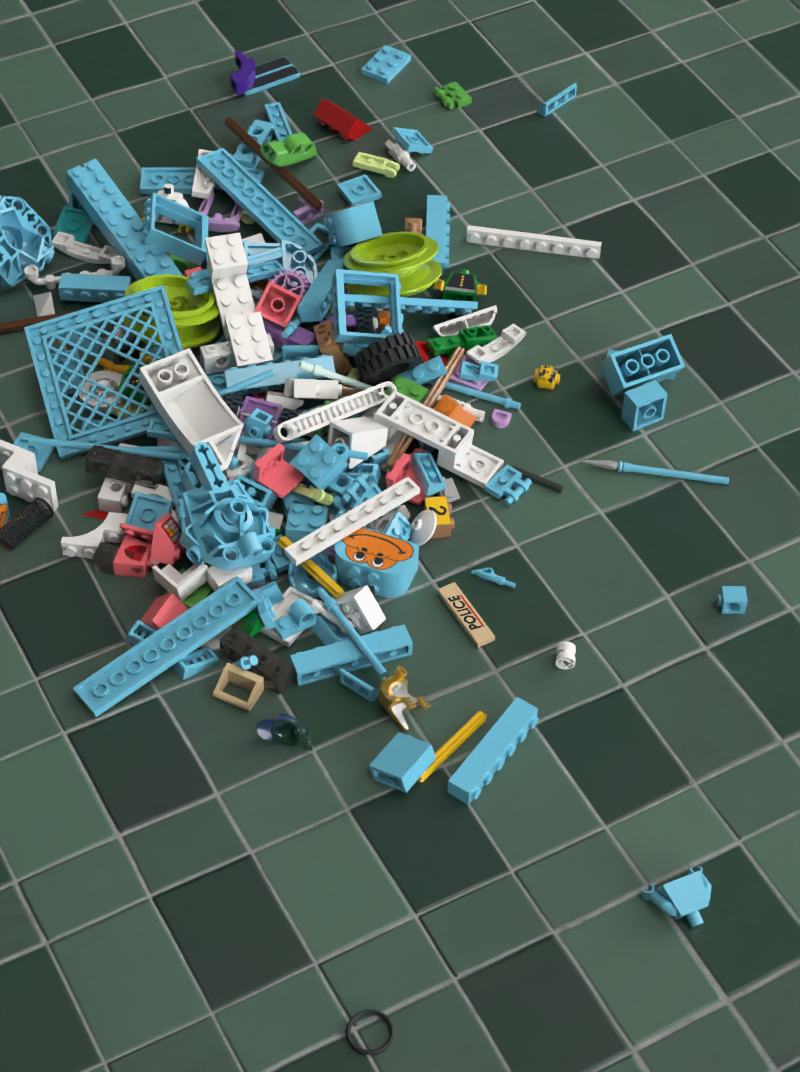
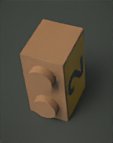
[424,496,455,538]

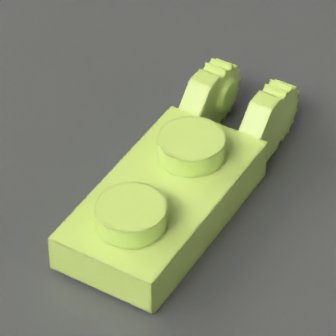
[353,152,400,178]
[292,483,333,506]

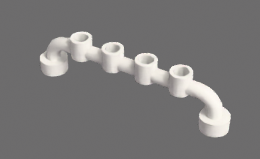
[24,255,125,289]

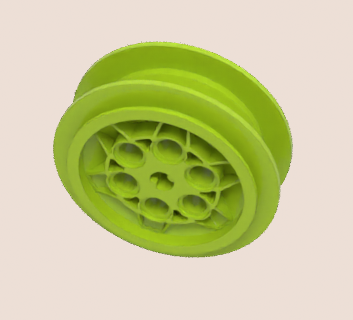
[344,232,442,297]
[123,274,220,349]

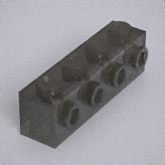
[85,445,165,490]
[219,626,295,695]

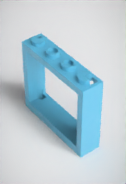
[142,192,208,266]
[332,269,404,345]

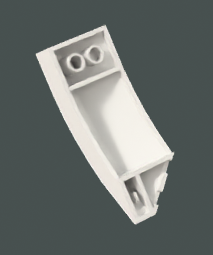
[139,348,244,471]

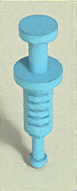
[232,655,258,670]

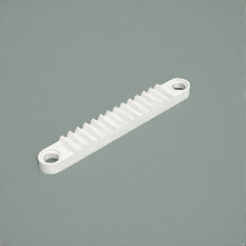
[273,381,397,443]

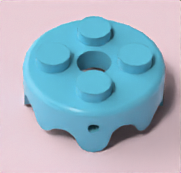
[288,551,337,598]

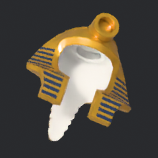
[378,666,431,732]

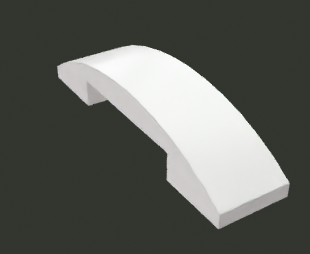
[51,231,118,264]
[466,324,526,364]

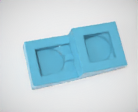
[459,361,499,381]

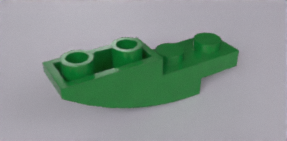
[426,325,497,359]

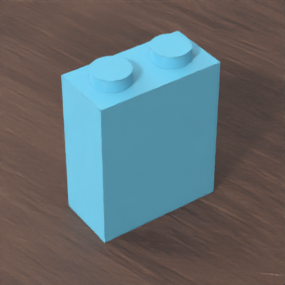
[369,732,436,793]

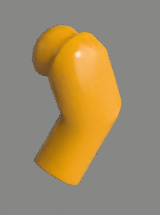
[97,357,114,371]

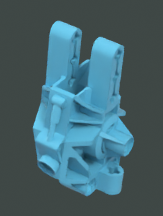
[0,195,54,288]
[176,442,276,571]

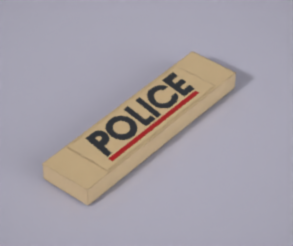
[438,582,495,648]

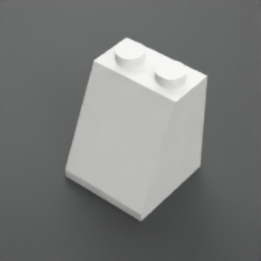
[328,417,388,469]

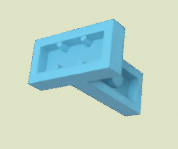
[252,581,284,630]

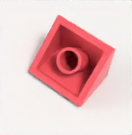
[140,593,189,631]

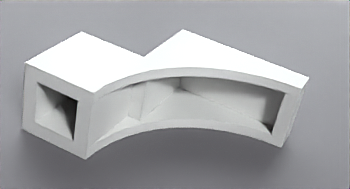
[294,379,342,400]
[61,512,128,559]

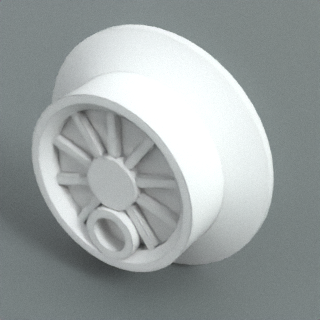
[79,371,124,413]

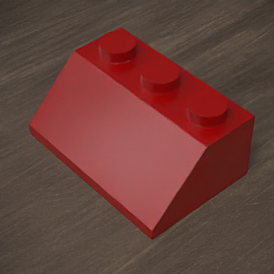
[313,98,372,141]

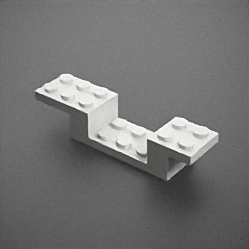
[205,233,273,369]
[361,390,504,488]
[0,440,59,512]

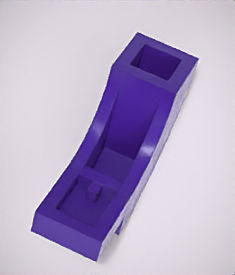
[230,50,256,95]

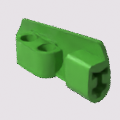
[261,133,318,167]

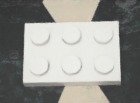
[259,586,316,647]

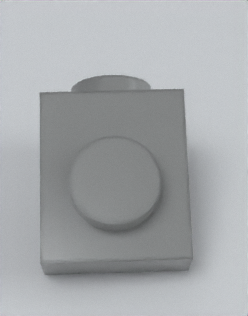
[437,477,460,503]

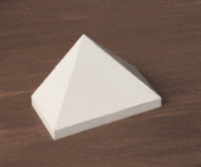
[33,292,55,317]

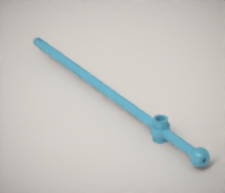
[19,436,239,470]

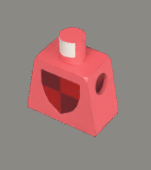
[113,535,162,578]

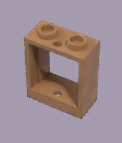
[314,320,353,375]

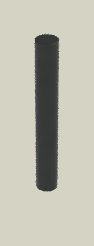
[513,465,564,493]

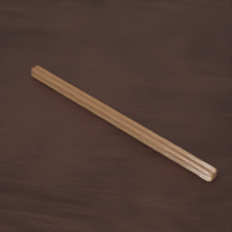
[386,346,465,470]

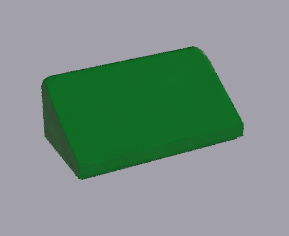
[232,611,265,639]

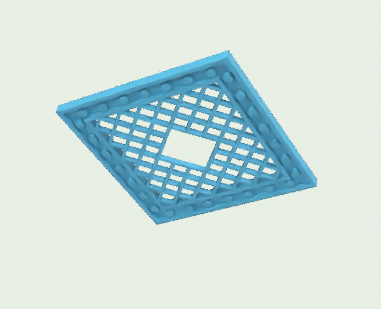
[24,285,183,459]

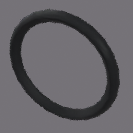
[346,1010,394,1055]

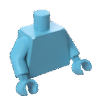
[642,866,712,928]

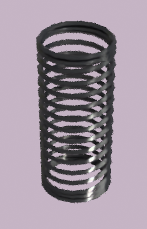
[0,497,54,550]

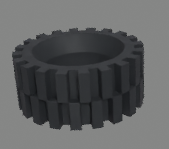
[354,332,422,386]

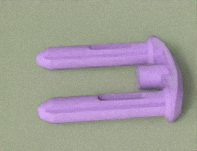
[198,190,244,233]

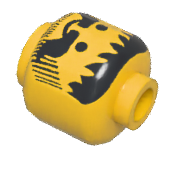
[534,365,561,390]

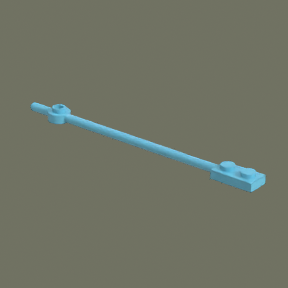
[146,418,368,461]

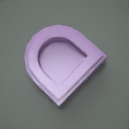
[491,409,512,428]

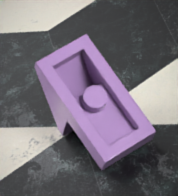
[293,198,324,225]

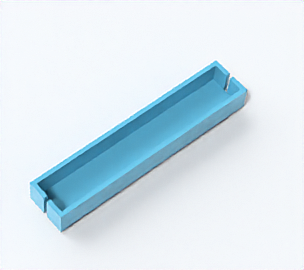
[66,158,183,281]

